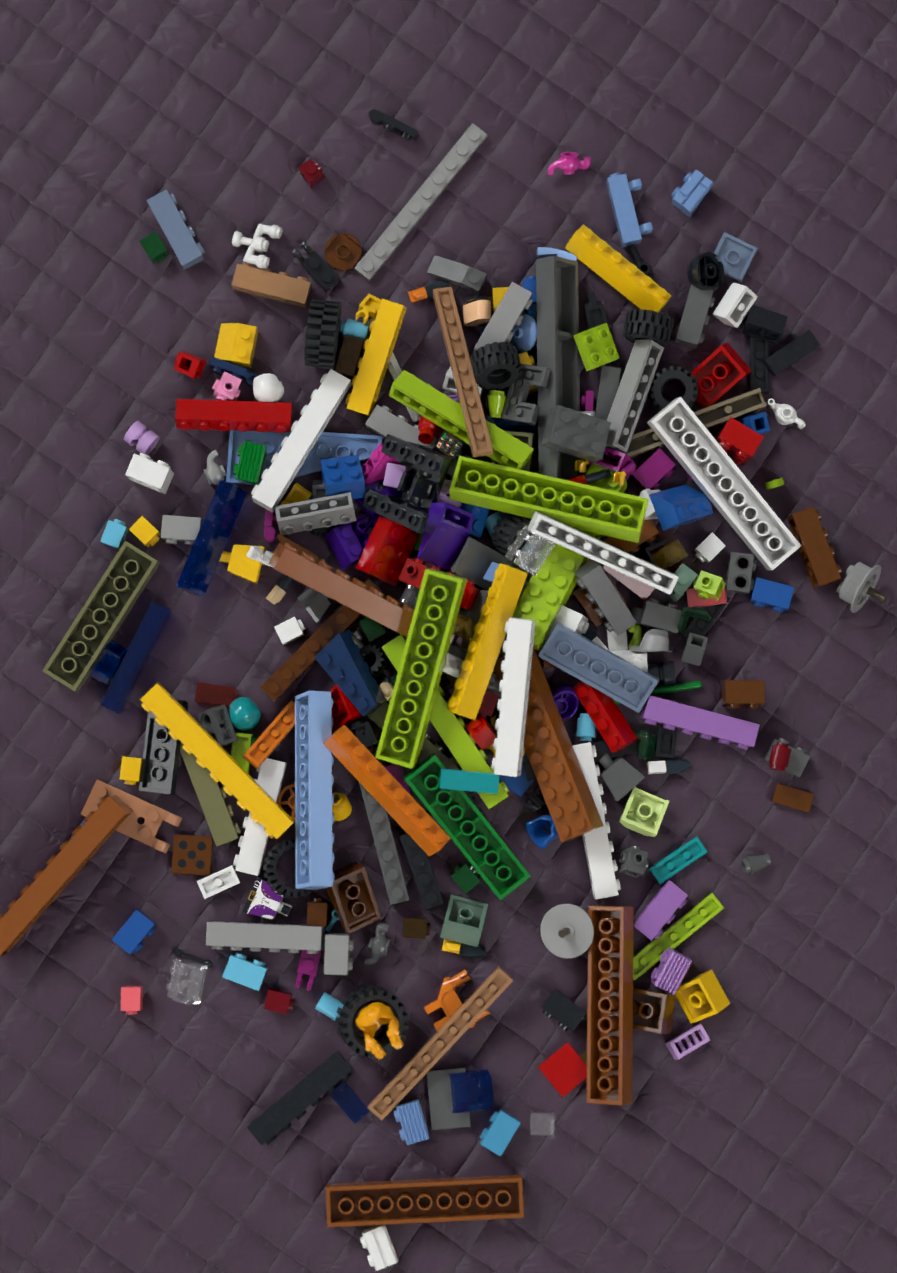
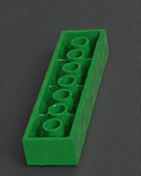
[403,753,531,901]

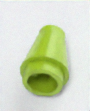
[487,390,506,418]

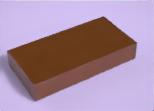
[771,783,814,813]

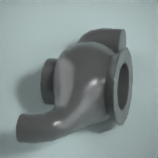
[364,923,391,965]

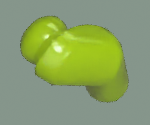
[628,624,642,648]

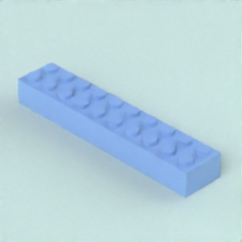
[295,691,334,890]

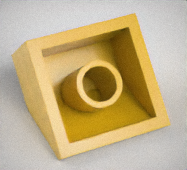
[214,323,258,368]
[675,969,730,1024]

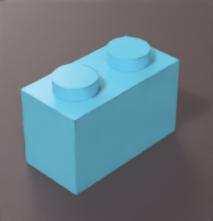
[222,952,268,991]

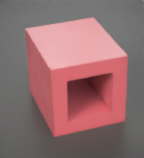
[121,986,143,1015]

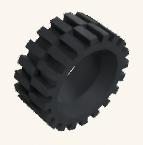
[304,299,342,369]
[336,985,409,1058]

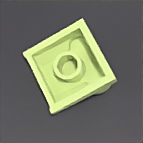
[619,786,669,837]

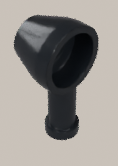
[628,245,652,277]

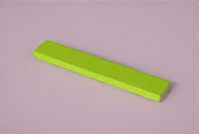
[633,893,724,981]

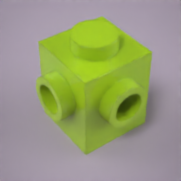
[693,570,726,601]

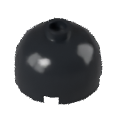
[687,252,725,291]

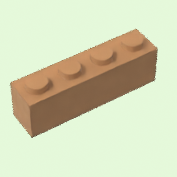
[231,263,312,308]

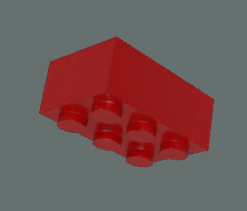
[716,417,764,465]
[356,516,419,587]

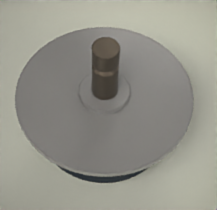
[540,904,594,958]

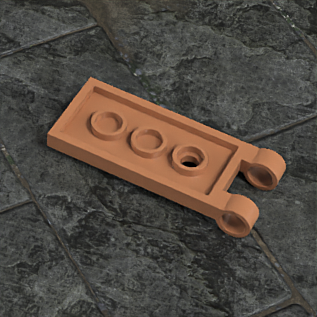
[81,779,182,853]

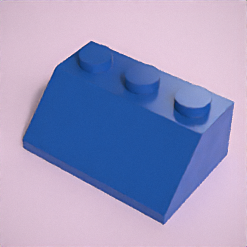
[649,485,714,531]

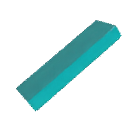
[439,769,500,794]
[649,836,707,884]

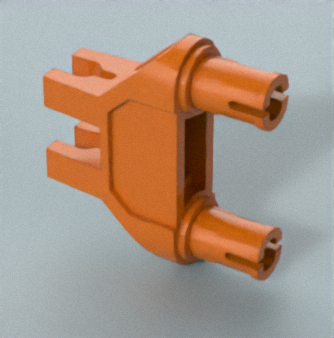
[424,969,490,1031]

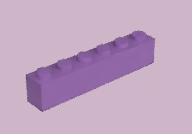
[640,696,760,750]

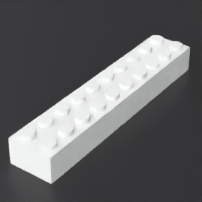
[647,397,801,570]

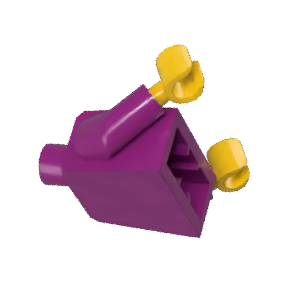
[575,447,636,486]

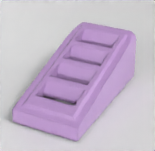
[665,1023,711,1060]

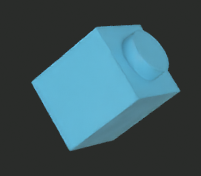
[100,519,129,550]

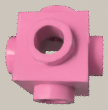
[212,372,242,401]

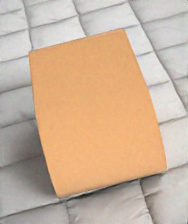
[463,300,491,326]

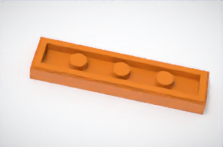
[243,700,295,769]

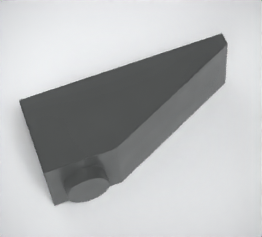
[427,255,487,295]

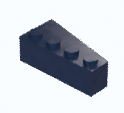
[315,629,386,717]

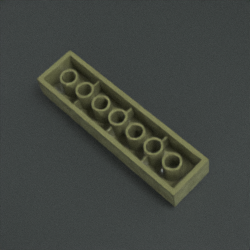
[42,541,160,692]

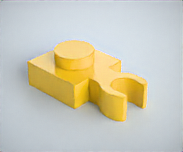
[355,294,382,325]

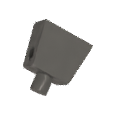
[598,753,645,802]

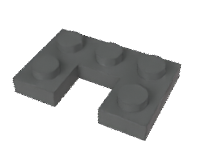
[501,364,551,425]

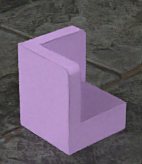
[383,463,408,488]

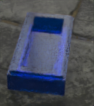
[330,1081,370,1124]

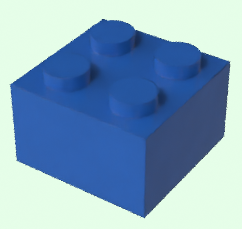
[320,455,365,499]

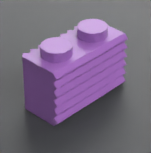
[651,947,692,995]

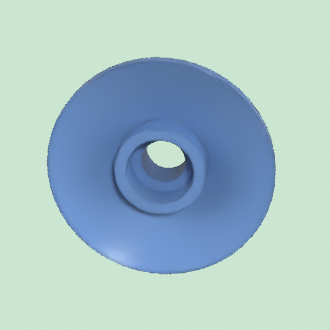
[511,314,537,352]

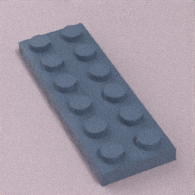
[538,622,659,713]

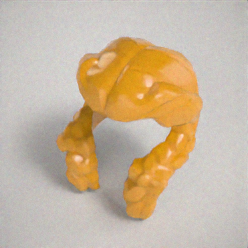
[355,1002,403,1060]

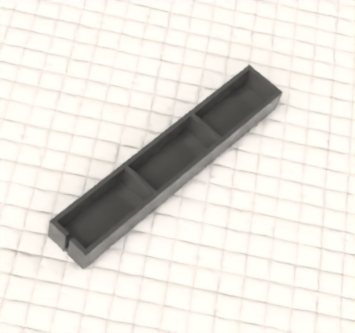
[536,256,581,480]

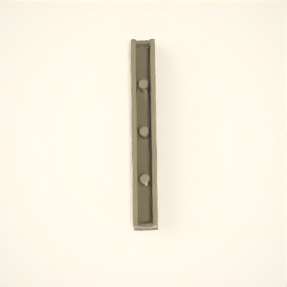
[625,388,767,458]

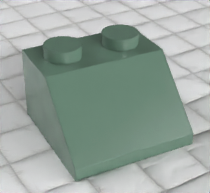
[440,895,488,947]

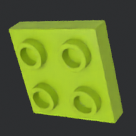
[573,323,620,371]

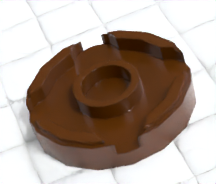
[324,233,362,271]

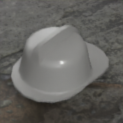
[629,629,672,652]

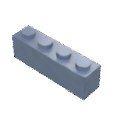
[147,189,205,270]

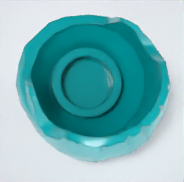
[229,697,261,731]

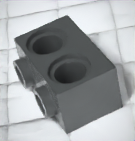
[725,552,757,594]
[197,704,238,747]

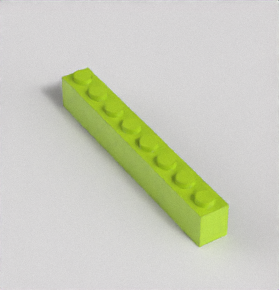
[389,370,534,470]

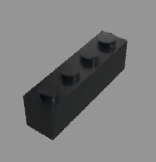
[399,834,444,910]

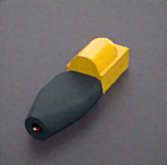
[442,939,485,958]

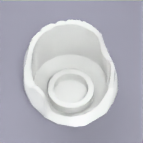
[253,373,284,402]

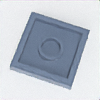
[714,232,758,283]

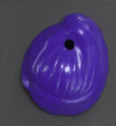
[552,684,579,721]

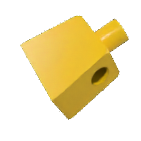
[219,545,266,584]

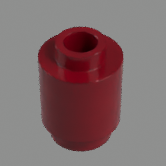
[769,742,792,772]

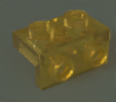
[453,613,475,642]

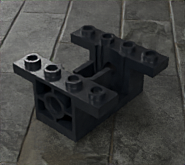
[362,434,452,533]

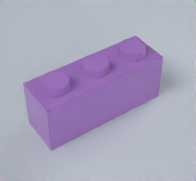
[634,880,688,941]

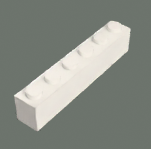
[233,758,287,876]

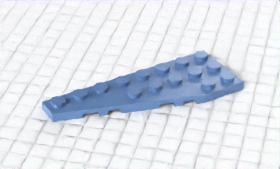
[226,430,383,485]

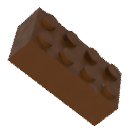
[787,506,842,590]

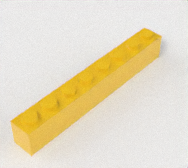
[447,563,528,720]

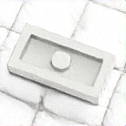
[197,865,240,899]

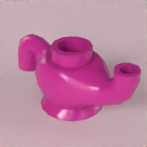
[547,152,591,175]

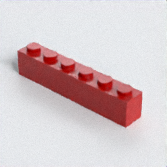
[175,399,292,433]

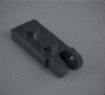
[369,109,419,141]
[292,241,340,292]

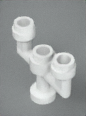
[232,224,282,269]

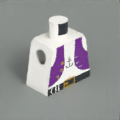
[243,877,292,919]

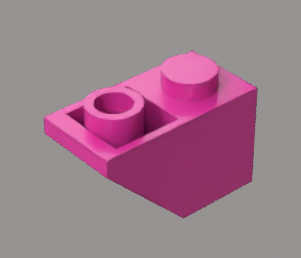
[361,443,402,484]

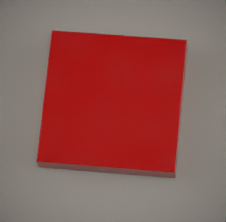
[538,1042,587,1097]

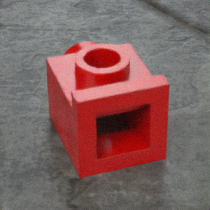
[174,351,207,378]

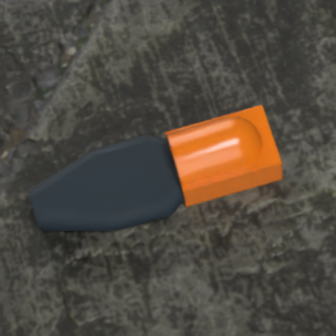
[408,281,450,303]

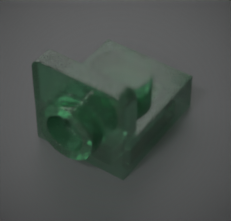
[634,729,657,760]

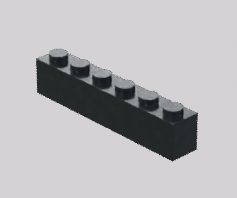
[247,1050,353,1146]

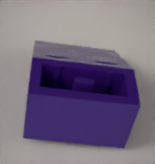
[417,502,474,570]
[325,513,376,570]

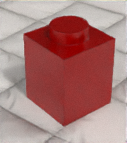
[466,715,497,750]

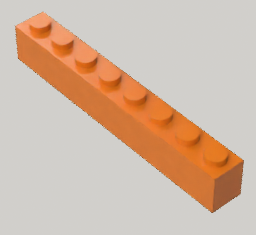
[323,725,451,857]

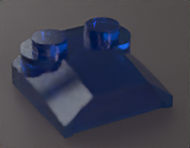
[449,1069,493,1113]

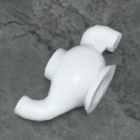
[768,399,806,429]

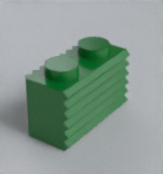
[233,441,267,485]

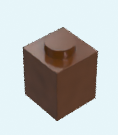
[307,898,328,926]

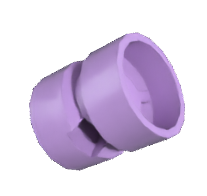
[123,420,160,455]

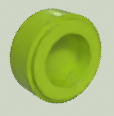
[764,477,785,490]

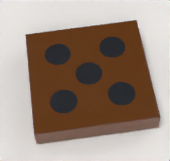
[171,834,213,875]

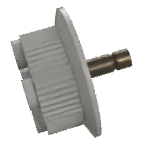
[837,562,887,613]

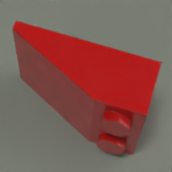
[681,342,752,409]

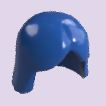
[525,815,559,849]

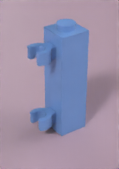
[606,173,653,248]

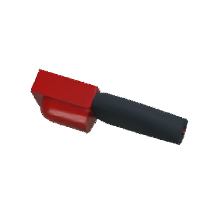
[568,469,611,485]

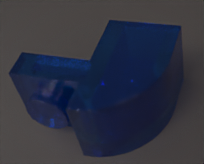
[90,641,128,684]

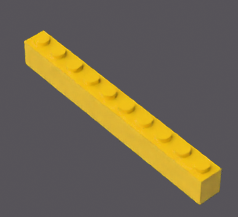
[140,683,294,839]

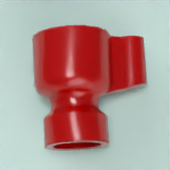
[418,416,445,444]

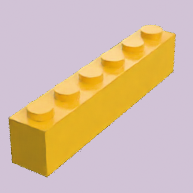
[565,225,672,312]
[346,299,407,416]

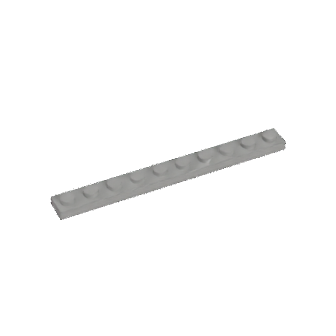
[355,123,487,281]

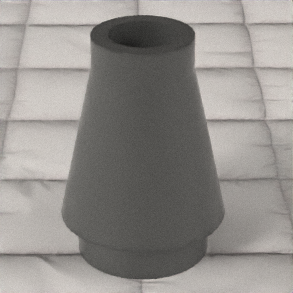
[741,854,771,875]

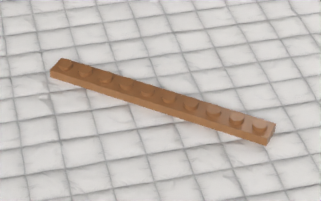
[432,287,493,457]
[367,966,513,1120]

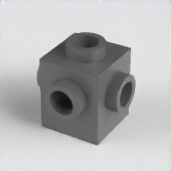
[619,846,649,878]

